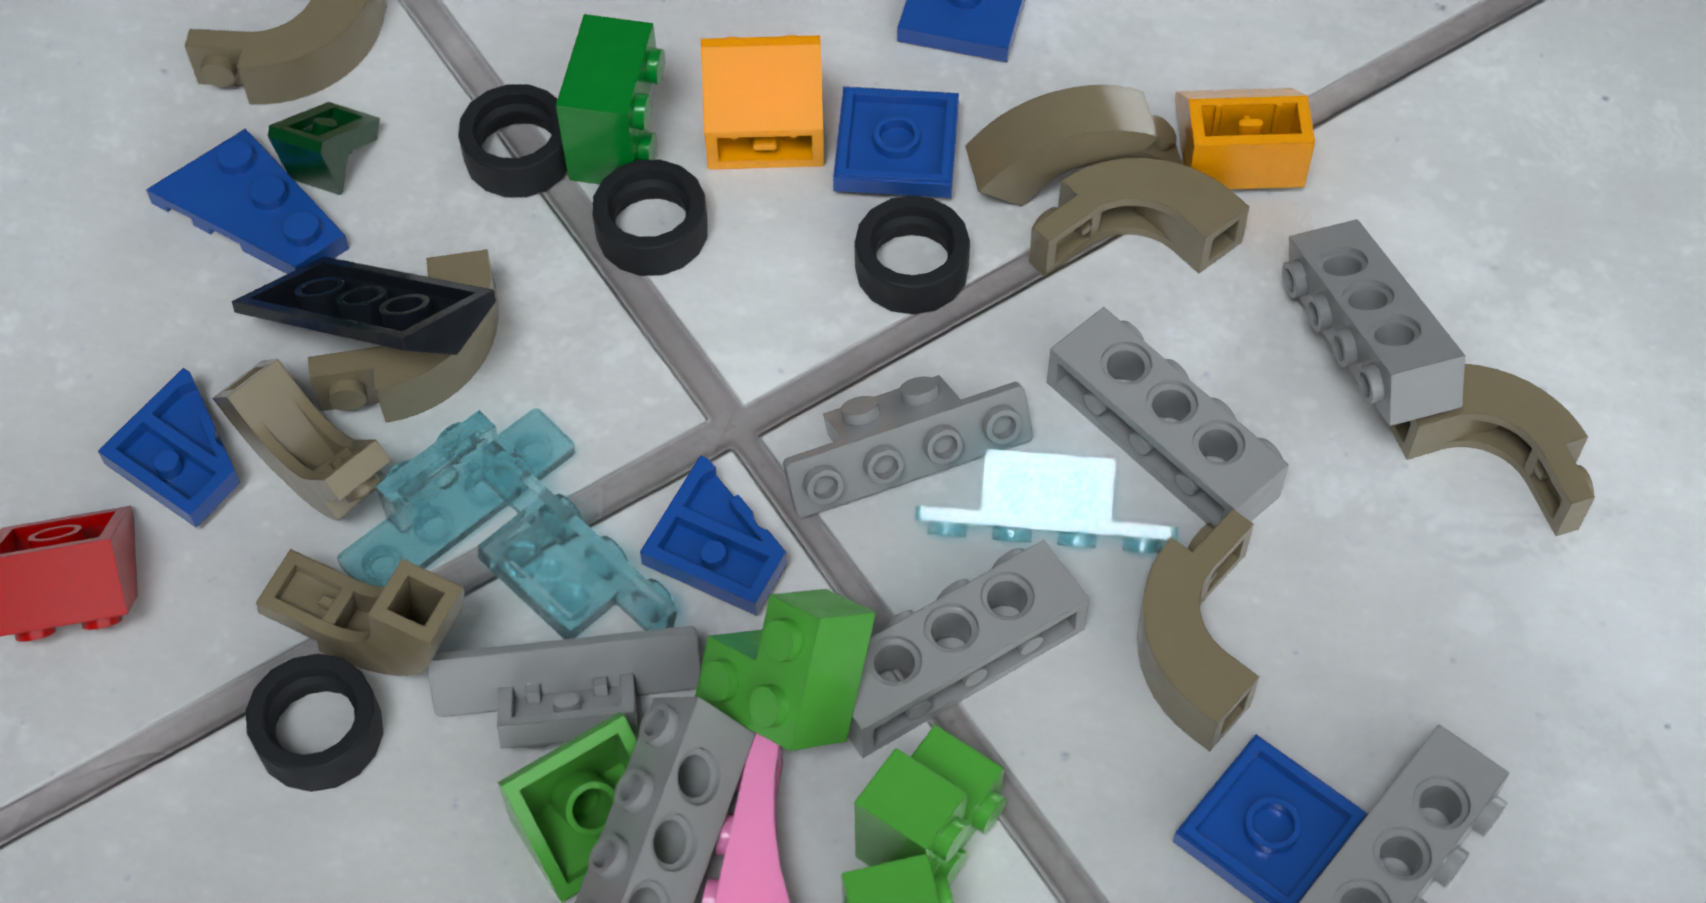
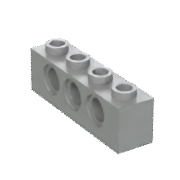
[1282,219,1465,426]
[1047,307,1289,527]
[848,540,1090,759]
[575,697,756,903]
[1299,724,1510,903]

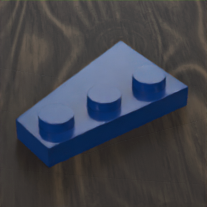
[146,128,349,274]

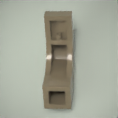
[185,0,387,105]
[965,85,1183,206]
[1029,158,1250,277]
[308,249,498,423]
[212,359,392,520]
[1388,364,1595,536]
[1137,509,1259,752]
[256,549,464,676]

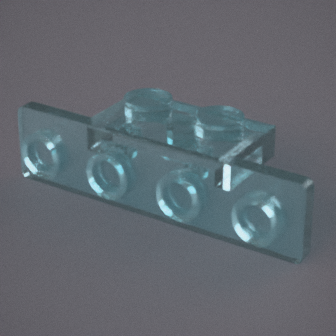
[337,408,576,587]
[477,440,677,639]
[915,449,1178,554]

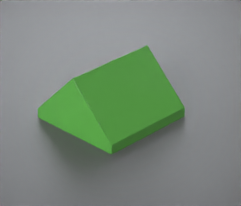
[497,712,637,903]

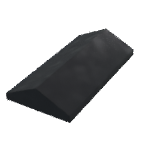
[232,256,496,355]

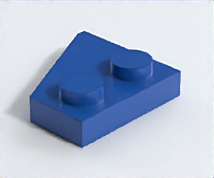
[98,368,240,528]
[640,455,787,616]

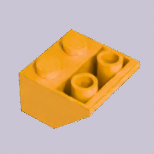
[701,35,824,170]
[1175,88,1315,189]

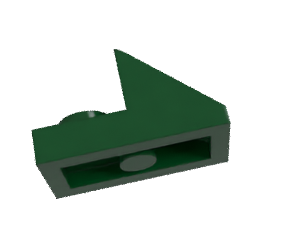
[268,102,380,195]

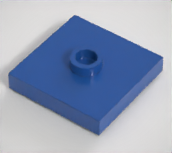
[897,0,1025,62]
[833,86,959,198]
[1173,734,1368,903]

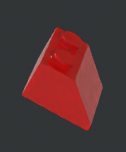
[0,506,138,642]

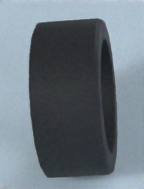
[458,84,567,197]
[592,159,708,276]
[854,195,970,314]
[245,654,383,792]

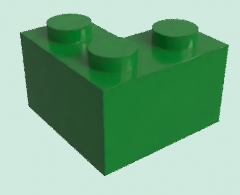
[556,14,665,185]

